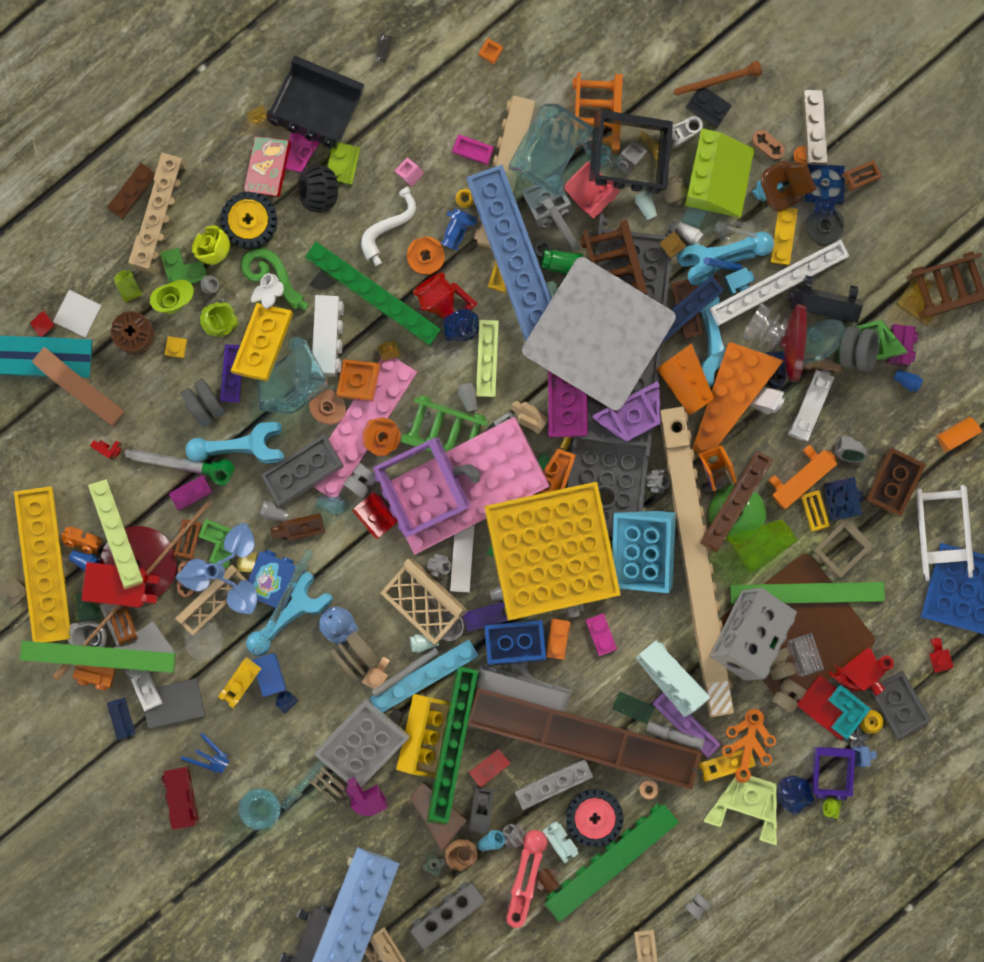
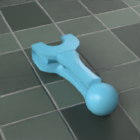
[676,232,774,286]
[700,296,726,387]
[185,422,284,464]
[246,572,333,656]

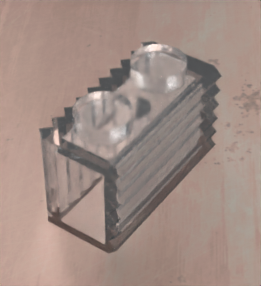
[786,633,824,677]

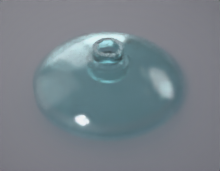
[803,319,846,364]

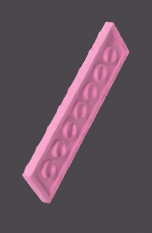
[314,358,418,501]

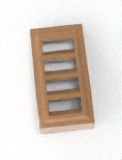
[802,352,843,373]

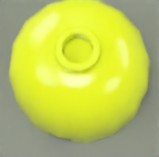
[192,225,230,265]

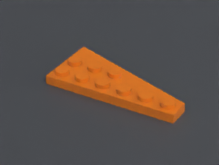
[692,342,784,453]

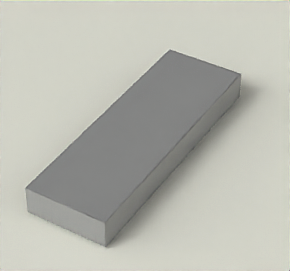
[543,198,581,252]

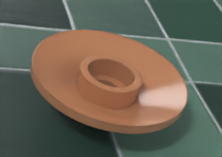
[309,389,346,425]

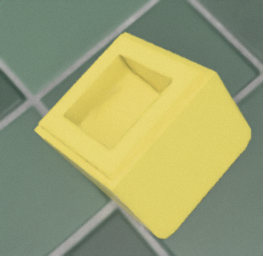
[236,553,257,573]

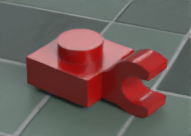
[929,637,954,673]

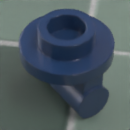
[276,691,299,714]

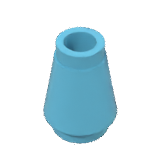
[477,830,505,851]

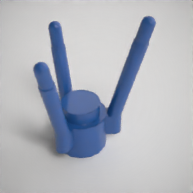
[181,733,230,774]

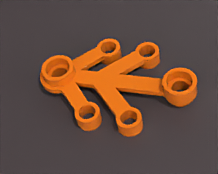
[722,709,776,783]

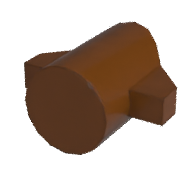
[536,869,560,894]

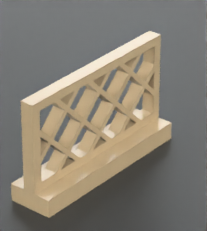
[381,559,468,645]

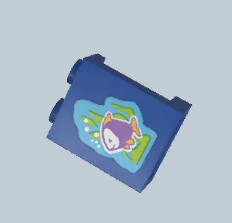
[248,549,296,609]

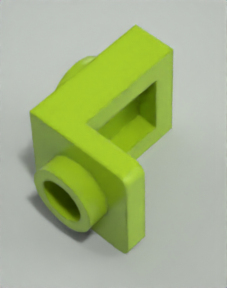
[114,270,142,303]

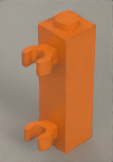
[768,445,837,510]

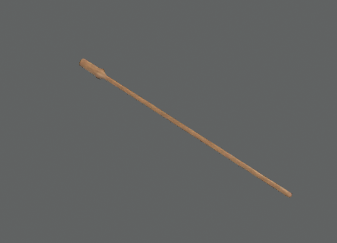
[52,502,210,681]

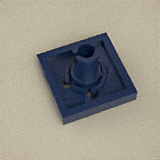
[824,477,864,521]

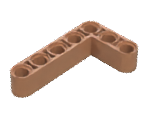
[32,347,125,427]

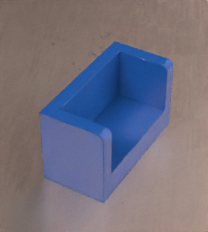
[252,653,287,697]

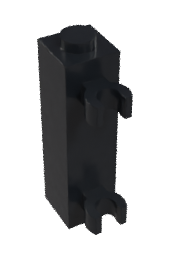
[788,275,863,323]
[279,904,332,962]

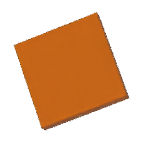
[336,359,381,402]

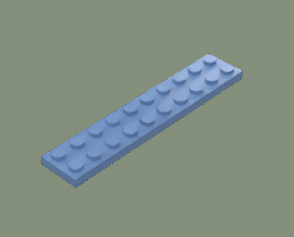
[466,165,552,341]

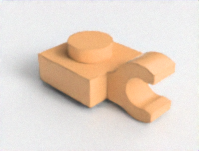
[362,656,390,689]

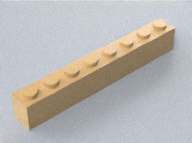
[474,96,535,249]

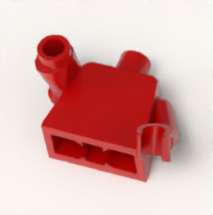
[829,647,894,696]

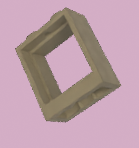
[812,518,874,578]

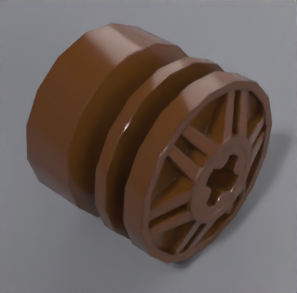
[110,311,155,355]

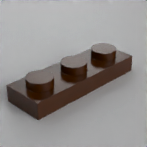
[106,163,155,220]
[670,279,704,339]

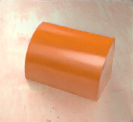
[936,417,983,452]

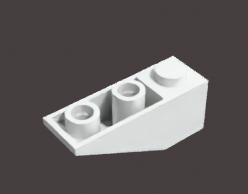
[750,387,785,415]

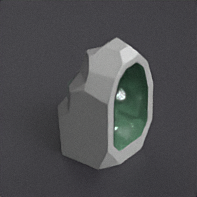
[835,436,868,463]

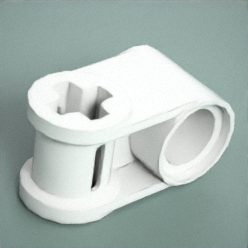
[671,116,703,148]

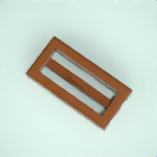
[842,160,882,191]
[174,519,202,560]
[110,606,139,646]

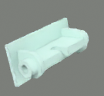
[542,821,579,863]

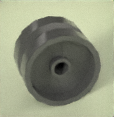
[840,326,879,372]
[180,378,226,428]

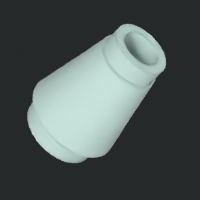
[634,190,657,220]
[410,634,439,653]

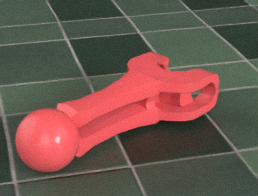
[506,830,548,928]

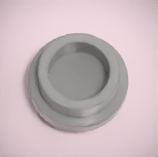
[201,275,219,294]

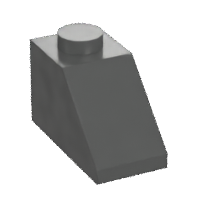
[469,787,494,834]

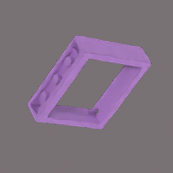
[373,437,471,537]

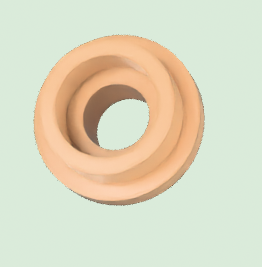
[640,780,659,799]

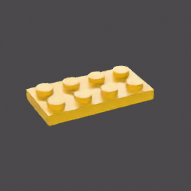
[231,303,293,382]

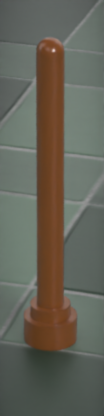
[673,61,762,96]

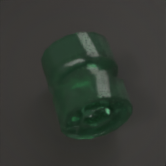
[73,593,101,621]

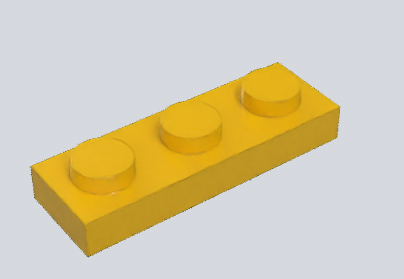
[770,208,798,266]

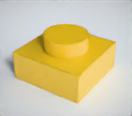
[165,336,187,359]

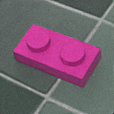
[585,613,617,656]

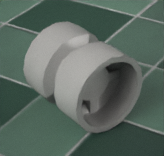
[343,463,376,499]

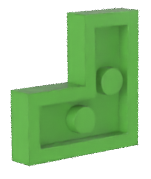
[160,247,207,284]
[198,519,232,569]

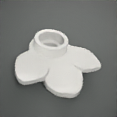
[251,274,284,309]

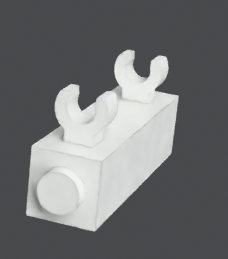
[788,369,834,442]

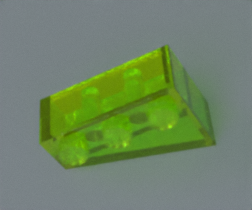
[726,519,798,573]

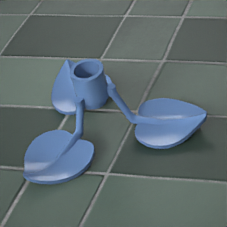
[176,523,257,614]

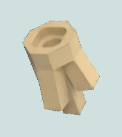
[511,401,549,434]

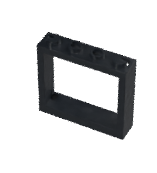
[589,110,673,194]

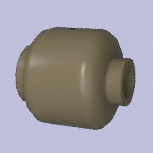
[661,176,688,206]

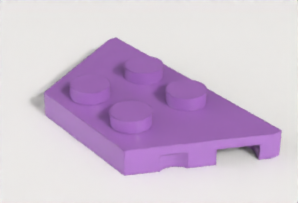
[592,381,661,442]

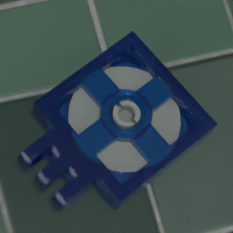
[805,165,845,214]

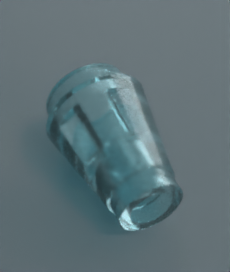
[316,496,346,515]

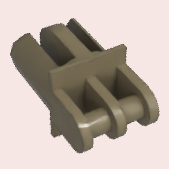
[309,767,347,805]

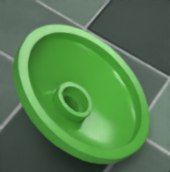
[708,485,766,543]

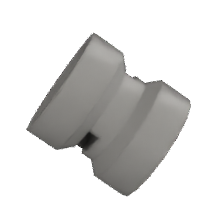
[685,893,712,921]

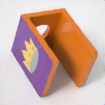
[698,445,737,491]

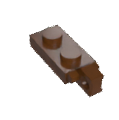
[270,513,325,541]

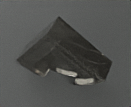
[309,270,336,290]

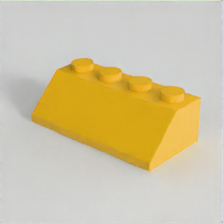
[396,694,450,778]

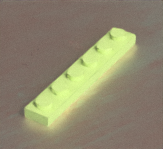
[88,479,143,589]

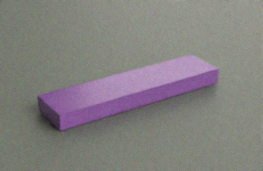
[652,692,721,759]

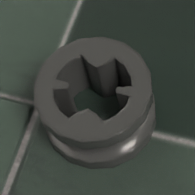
[534,240,551,258]

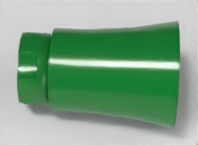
[541,249,583,275]

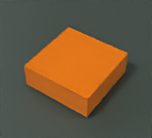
[478,38,504,65]

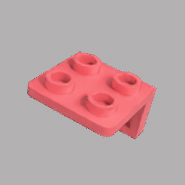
[563,162,620,219]

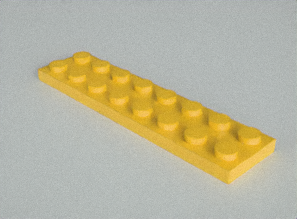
[14,486,71,643]

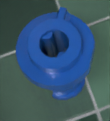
[441,208,478,251]

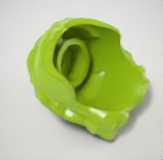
[200,302,239,338]

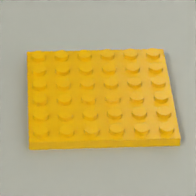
[484,482,621,620]

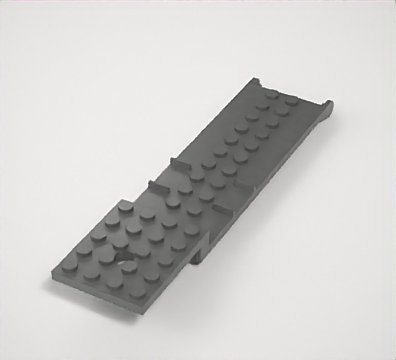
[567,213,676,537]

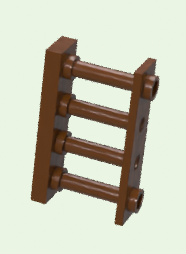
[580,220,647,295]
[906,251,984,320]

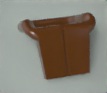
[761,161,817,212]

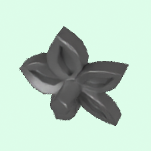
[849,726,870,748]

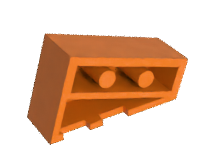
[656,343,714,416]

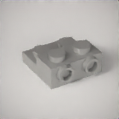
[521,175,573,228]

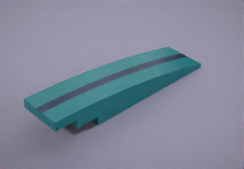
[0,336,93,378]

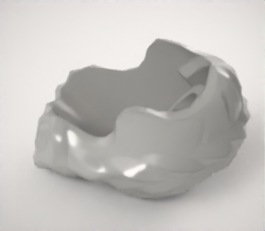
[68,620,107,647]

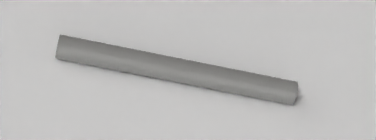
[371,647,439,698]

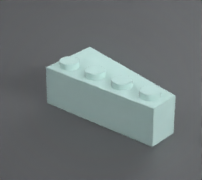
[635,641,710,717]

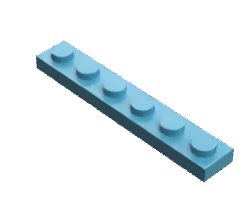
[370,640,479,713]

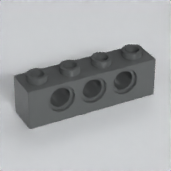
[410,881,486,950]

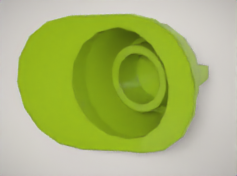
[150,279,194,314]

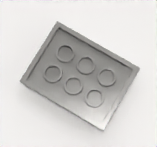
[314,698,409,787]

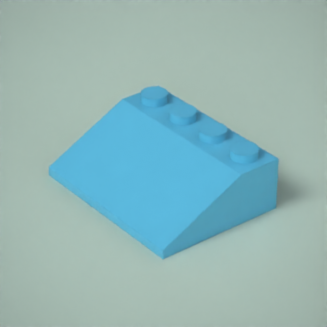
[613,511,676,593]

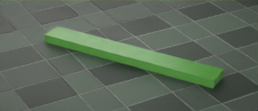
[730,582,885,604]
[20,641,176,673]

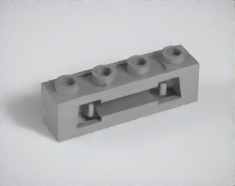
[514,759,593,810]

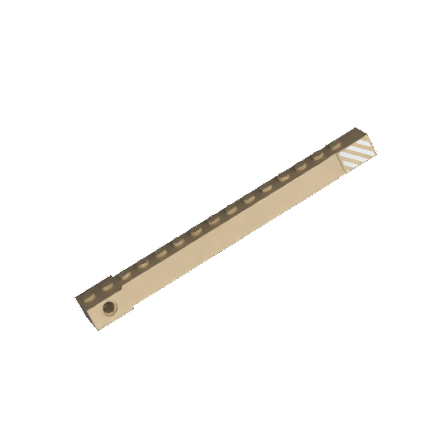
[660,407,734,717]

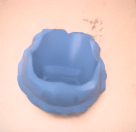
[319,606,358,644]

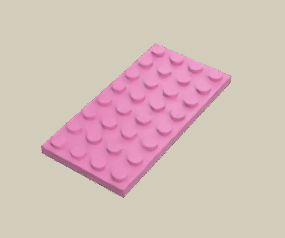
[380,417,550,555]

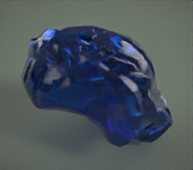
[443,308,479,341]
[776,775,814,815]

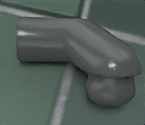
[454,464,481,483]

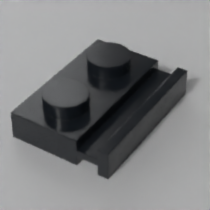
[685,88,732,129]

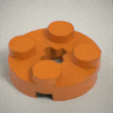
[407,237,445,275]
[362,417,401,456]

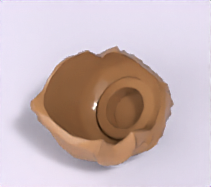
[445,839,477,871]

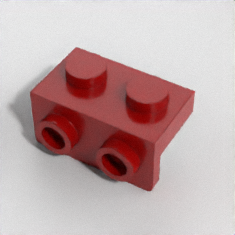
[352,492,398,540]

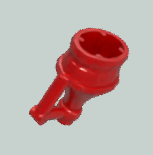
[413,272,477,333]

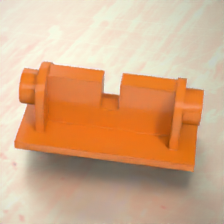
[61,526,103,555]

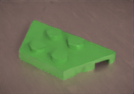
[837,320,907,370]

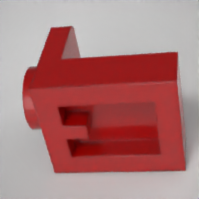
[90,439,122,460]

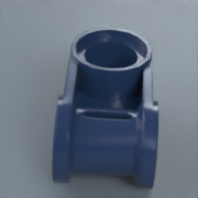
[765,351,786,389]

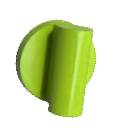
[823,798,842,819]

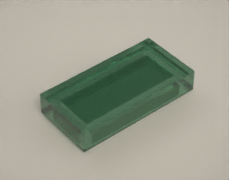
[612,691,655,724]

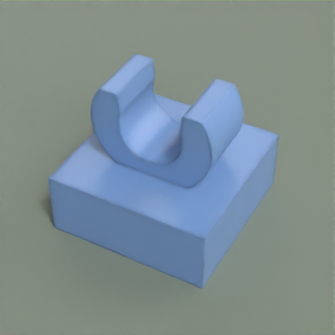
[852,746,877,767]

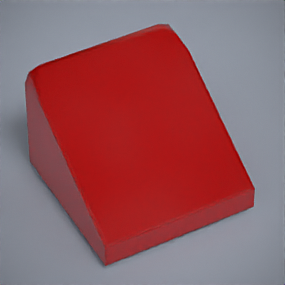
[30,311,57,337]

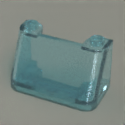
[508,103,594,195]
[257,337,328,414]

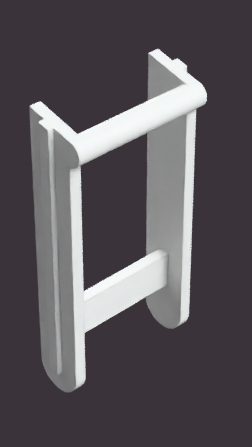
[916,485,974,581]

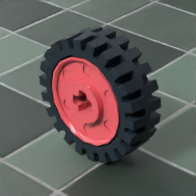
[566,789,624,847]

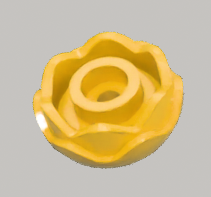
[859,710,883,734]

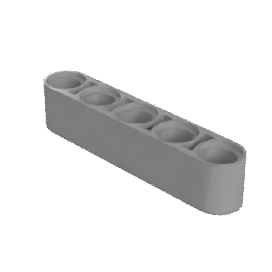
[476,665,572,711]

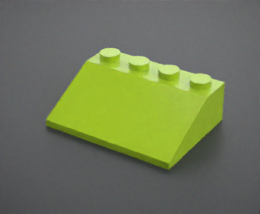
[685,128,754,218]

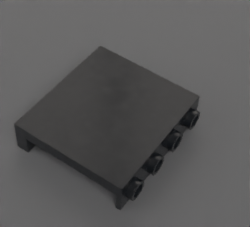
[267,55,364,149]

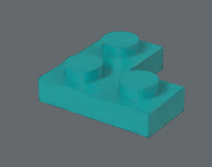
[828,685,871,739]

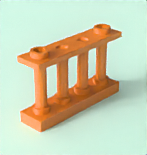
[570,72,623,153]

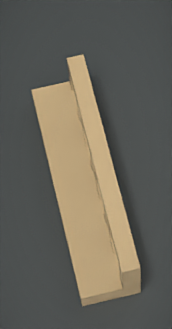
[175,565,246,636]
[365,927,406,962]

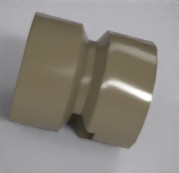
[770,647,796,681]
[771,678,806,714]

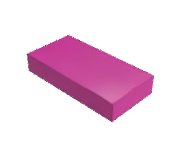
[452,134,494,166]

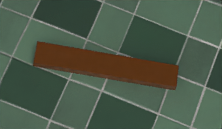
[700,450,774,553]

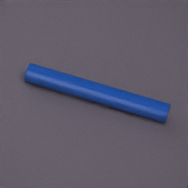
[703,257,743,271]

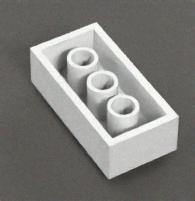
[312,295,344,377]

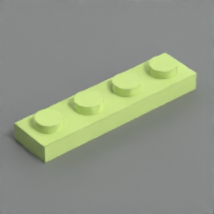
[476,320,499,398]

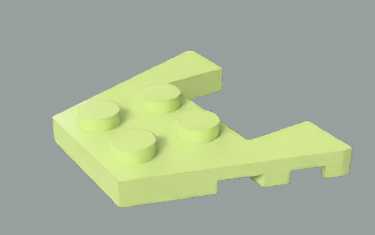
[704,772,777,845]

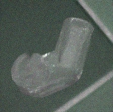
[407,408,431,431]

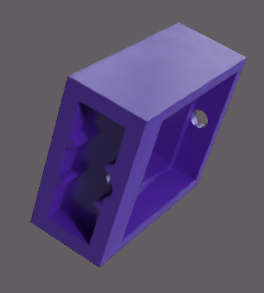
[811,746,855,800]

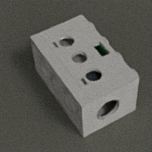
[709,588,797,680]

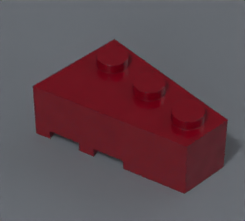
[161,766,200,830]

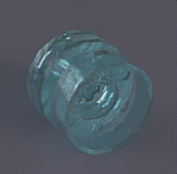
[239,788,281,830]

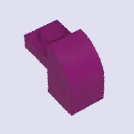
[346,777,387,816]

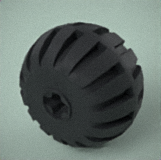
[299,165,338,213]

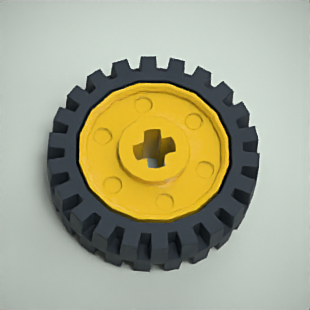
[220,191,277,249]

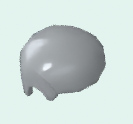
[435,612,464,641]

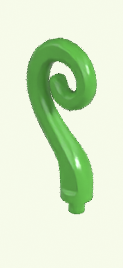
[241,248,309,310]

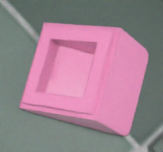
[395,158,424,187]

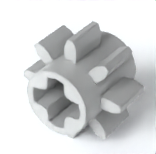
[646,470,670,493]
[427,554,451,578]
[561,604,584,617]
[503,824,526,848]

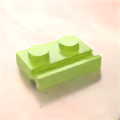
[328,143,361,185]

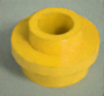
[456,189,474,208]

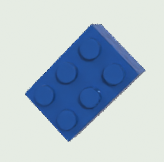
[484,620,546,666]

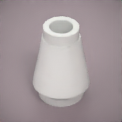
[675,222,704,245]

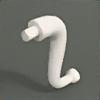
[361,187,416,267]

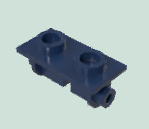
[107,697,136,740]

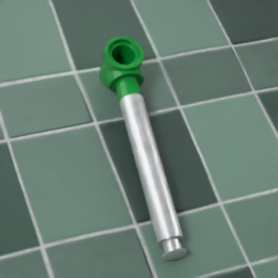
[124,448,235,486]

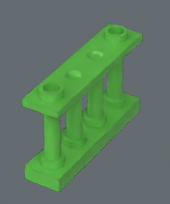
[401,395,489,452]

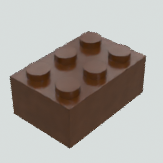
[863,447,926,517]

